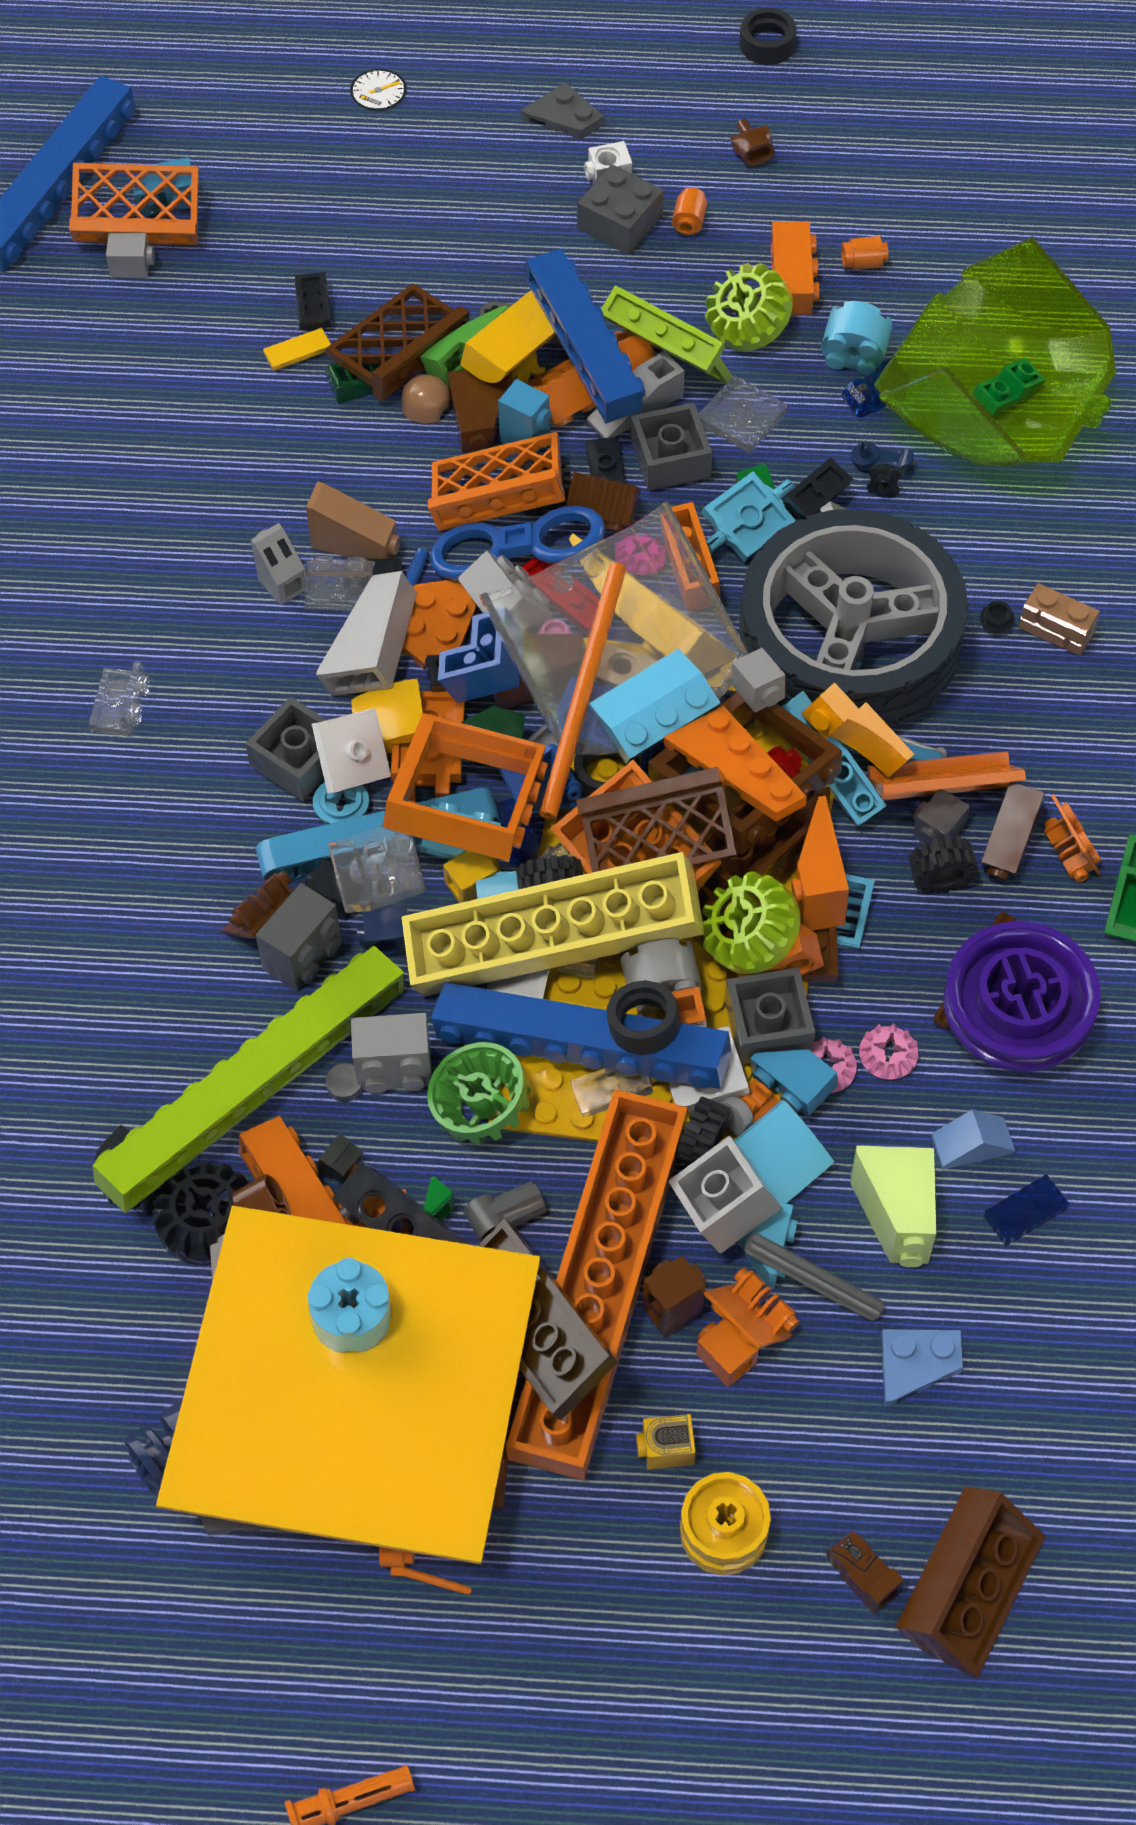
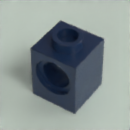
[357,904,408,956]

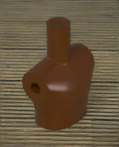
[730,119,775,166]

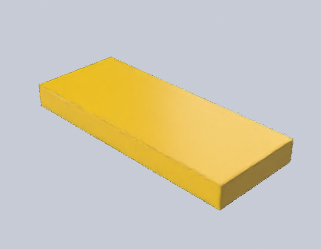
[263,328,331,371]

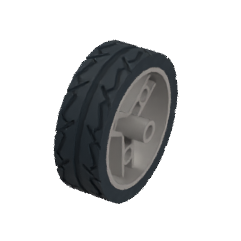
[739,509,968,728]

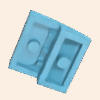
[734,1100,834,1203]

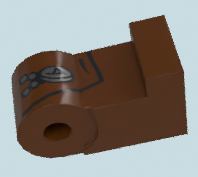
[826,1531,904,1615]

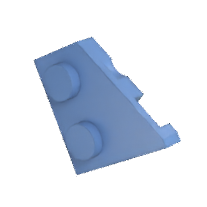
[881,1329,963,1406]

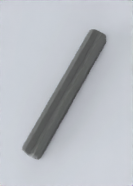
[744,1233,884,1321]

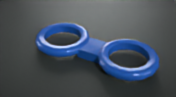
[430,506,606,581]

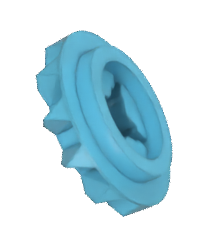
[313,782,369,825]

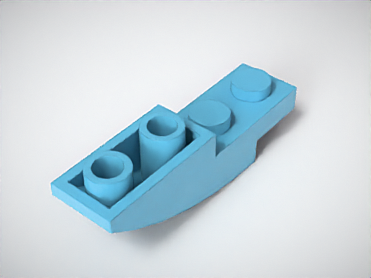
[781,691,887,826]

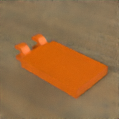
[391,691,465,803]

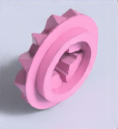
[859,1023,919,1079]
[812,1036,857,1093]

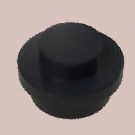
[980,601,1014,634]

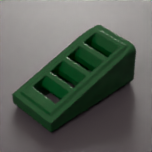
[325,363,381,404]

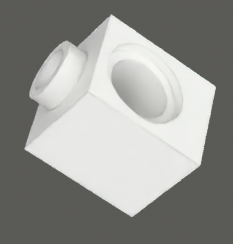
[584,141,632,184]

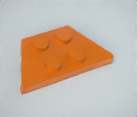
[401,580,479,670]

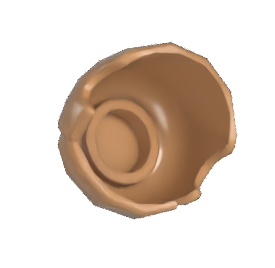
[401,374,451,424]

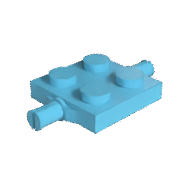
[701,472,796,562]

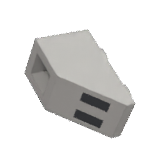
[251,523,308,605]

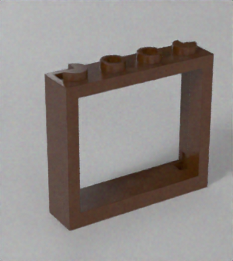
[648,692,842,855]

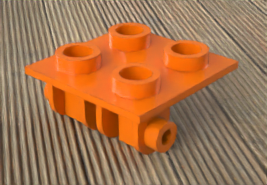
[1044,794,1102,883]
[704,1267,800,1349]

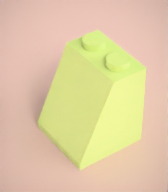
[851,1146,936,1267]

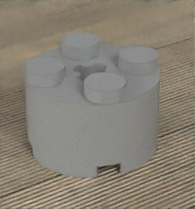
[621,938,702,1015]

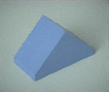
[931,1109,1015,1170]

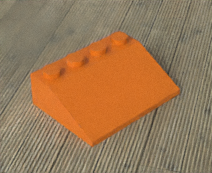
[550,760,722,892]

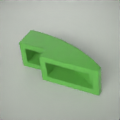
[420,305,509,386]

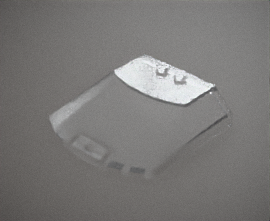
[480,501,748,755]

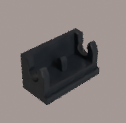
[783,457,854,520]

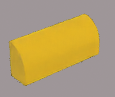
[460,290,556,383]

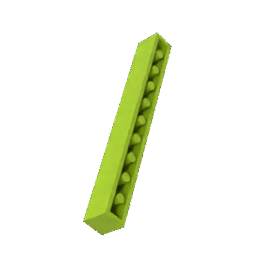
[92,946,404,1213]

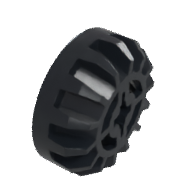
[152,1160,248,1265]

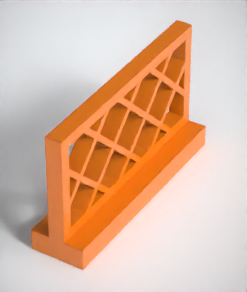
[69,163,199,245]
[428,432,565,531]
[867,751,1026,800]

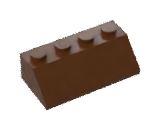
[896,1486,1045,1678]

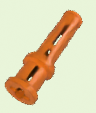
[284,1764,415,1825]

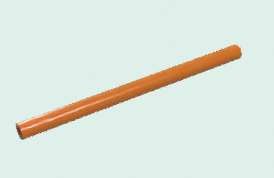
[539,562,627,820]

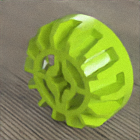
[705,263,793,351]
[702,872,801,974]

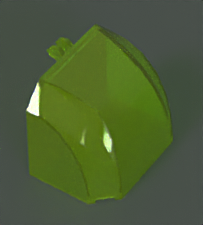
[874,236,1116,467]

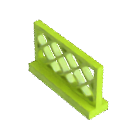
[601,285,733,385]

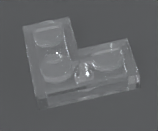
[570,1068,654,1118]

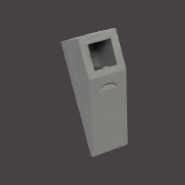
[587,351,685,438]

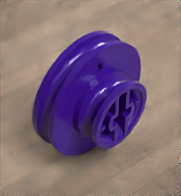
[943,921,1101,1072]

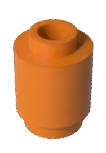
[671,187,707,235]
[841,236,888,271]

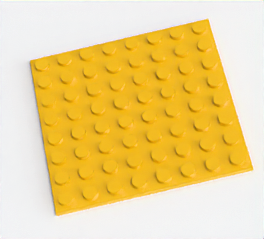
[156,1206,540,1565]

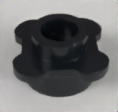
[867,464,901,497]

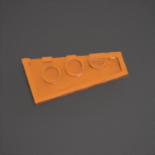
[664,705,806,822]

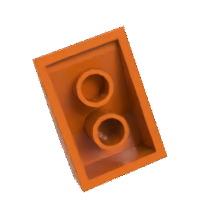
[791,796,849,931]

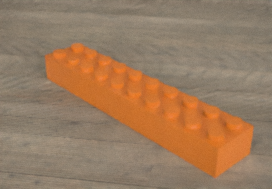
[506,1089,688,1481]

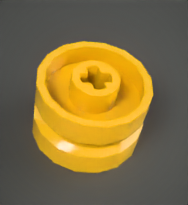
[680,1472,771,1576]

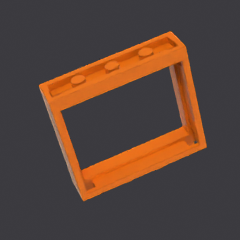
[382,713,548,861]

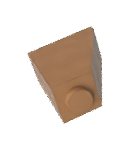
[306,481,401,562]

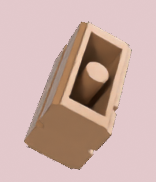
[1019,583,1100,656]

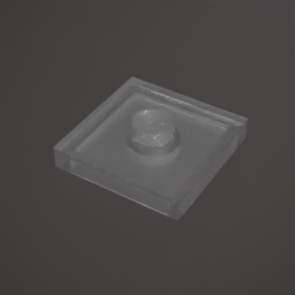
[699,375,788,453]

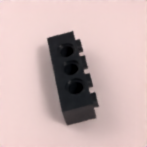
[333,1161,470,1245]

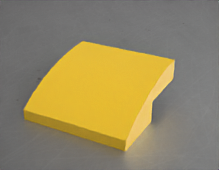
[351,678,423,754]

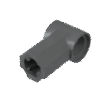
[464,1181,546,1242]

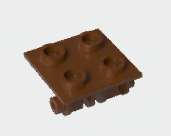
[220,871,296,939]

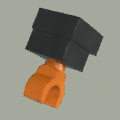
[318,1133,363,1185]

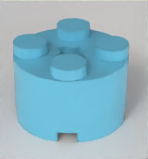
[821,301,893,376]
[307,1258,391,1353]

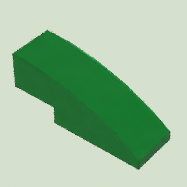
[1104,834,1136,942]

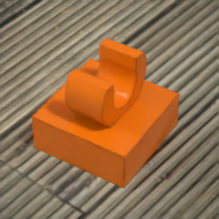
[738,1079,781,1124]

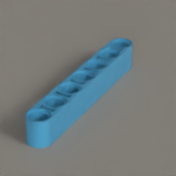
[256,788,501,882]

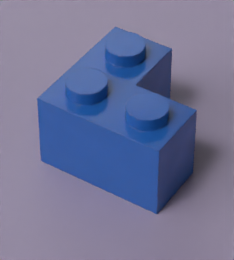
[438,608,522,703]

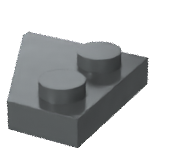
[521,82,604,139]

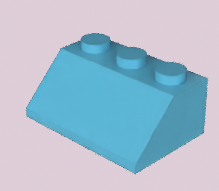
[589,649,720,764]

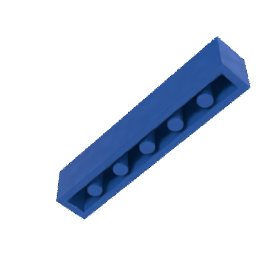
[526,248,646,423]

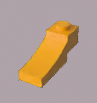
[801,683,914,778]

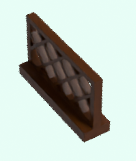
[325,283,469,401]
[576,767,738,873]

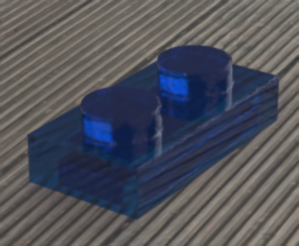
[983,1174,1070,1246]

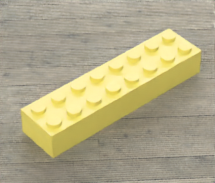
[401,852,704,997]

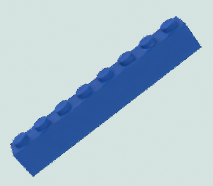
[0,75,136,272]
[431,982,732,1089]

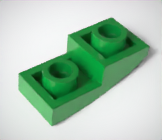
[972,357,1046,416]

